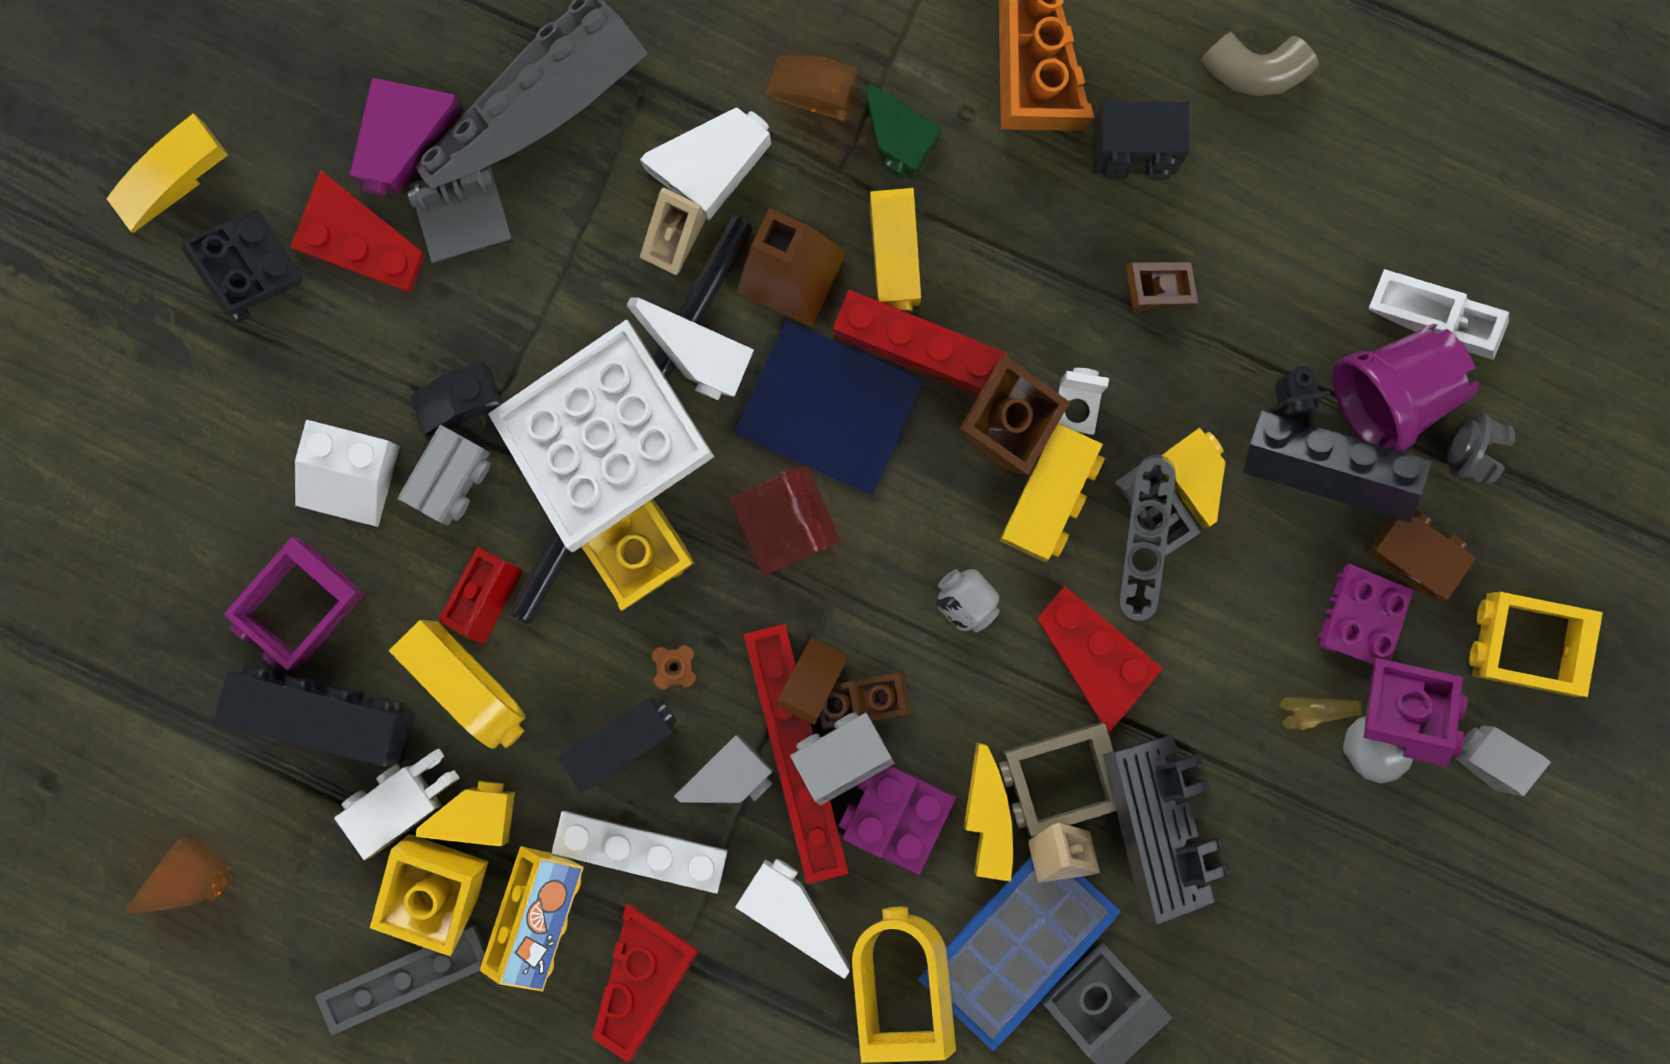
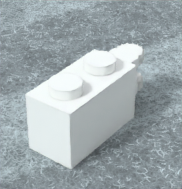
[334,748,460,860]

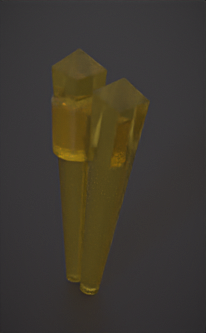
[1279,697,1362,730]

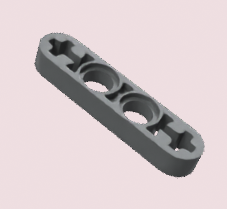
[1120,455,1176,621]

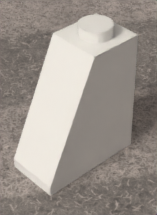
[640,107,771,220]

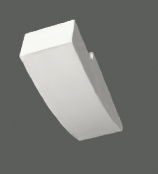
[1369,269,1509,360]

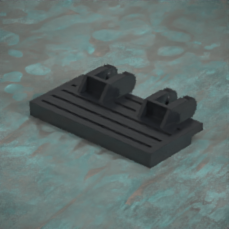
[1103,735,1230,926]

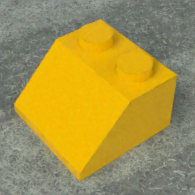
[370,834,489,956]

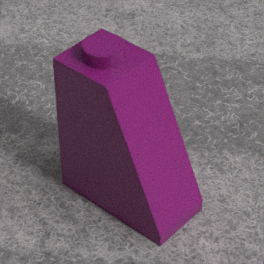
[350,78,462,196]

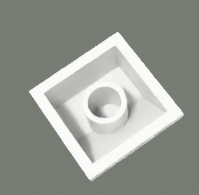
[295,420,400,527]

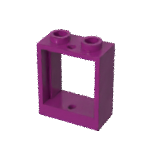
[224,537,366,671]

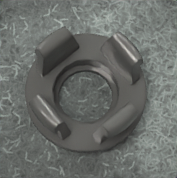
[1447,411,1515,483]

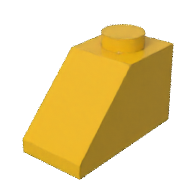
[1158,428,1225,529]
[416,781,515,846]

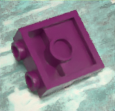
[1363,658,1468,767]
[838,766,956,875]

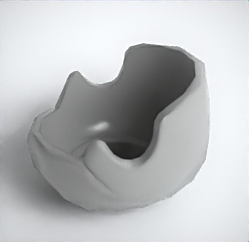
[1343,716,1414,784]

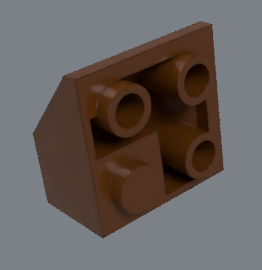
[736,208,847,328]

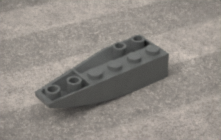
[415,0,648,189]

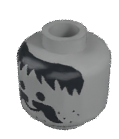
[936,569,1000,632]

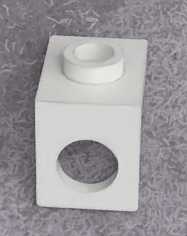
[1059,368,1109,435]

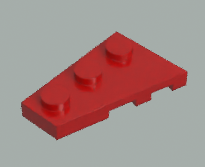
[291,171,425,293]
[1036,586,1163,734]
[593,904,700,1063]

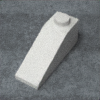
[627,298,754,400]
[735,859,850,979]

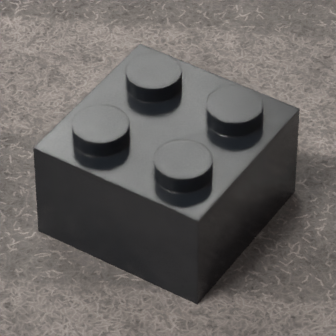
[1092,101,1190,180]

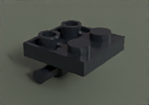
[181,209,303,323]

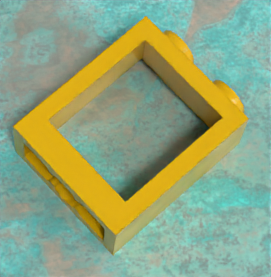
[1469,592,1603,697]

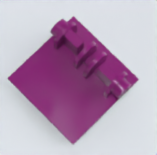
[1317,564,1414,665]

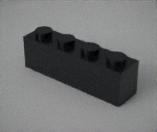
[1243,411,1432,523]

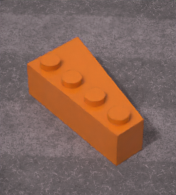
[999,0,1094,131]

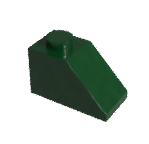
[866,83,942,180]

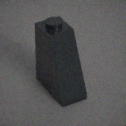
[556,697,677,794]

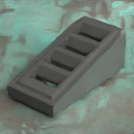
[1115,465,1200,556]

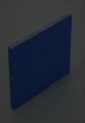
[735,320,924,495]

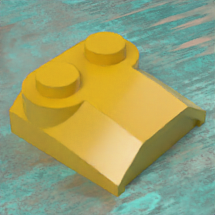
[581,499,694,611]

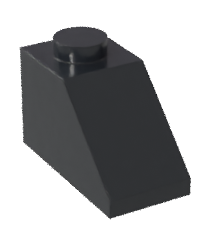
[411,361,503,436]

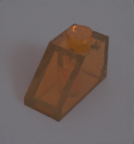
[766,55,857,121]
[126,836,232,914]

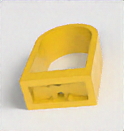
[389,620,526,749]
[852,906,956,1063]

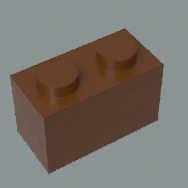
[1365,510,1476,602]

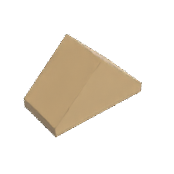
[640,187,706,275]
[1028,823,1100,883]

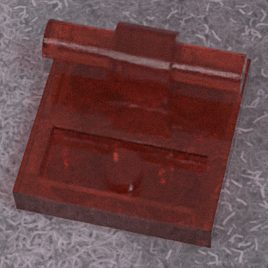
[730,465,841,576]

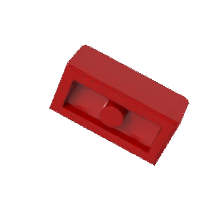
[438,546,522,644]

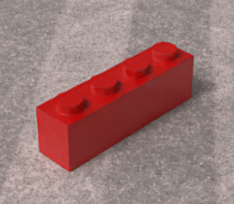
[833,290,1007,396]

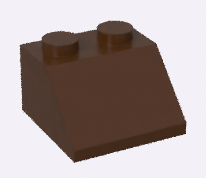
[959,355,1070,475]

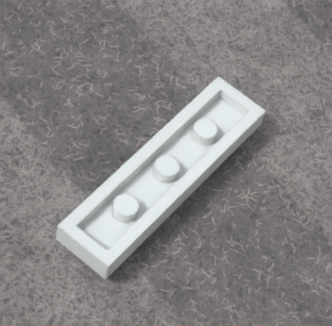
[551,811,728,894]

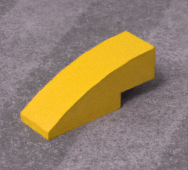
[107,113,228,233]
[964,743,1013,882]

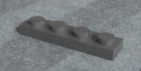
[315,925,486,1036]

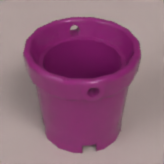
[1332,323,1479,452]

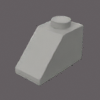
[1455,726,1551,796]
[674,734,773,803]

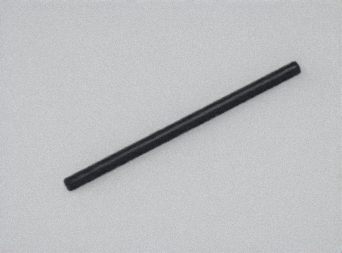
[510,216,752,624]

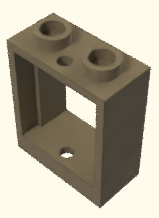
[998,722,1116,837]

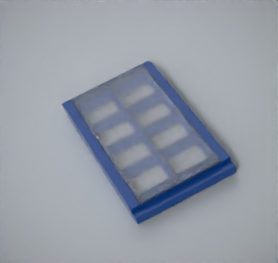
[917,855,1121,1051]

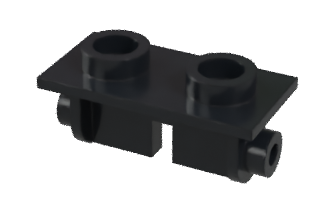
[1269,366,1330,418]

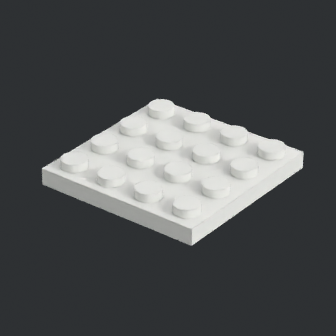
[488,320,715,552]

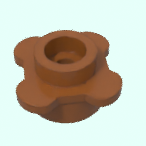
[652,645,696,689]

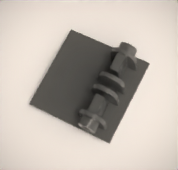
[408,165,512,263]

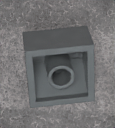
[1041,942,1172,1064]

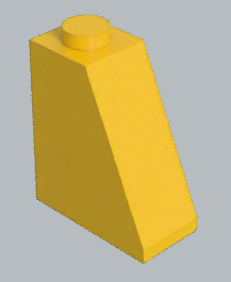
[870,188,921,313]

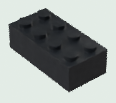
[214,666,416,766]

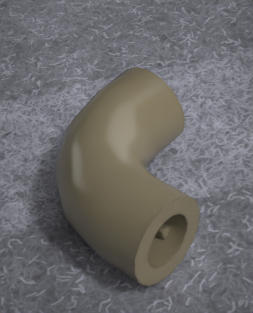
[1200,32,1319,97]

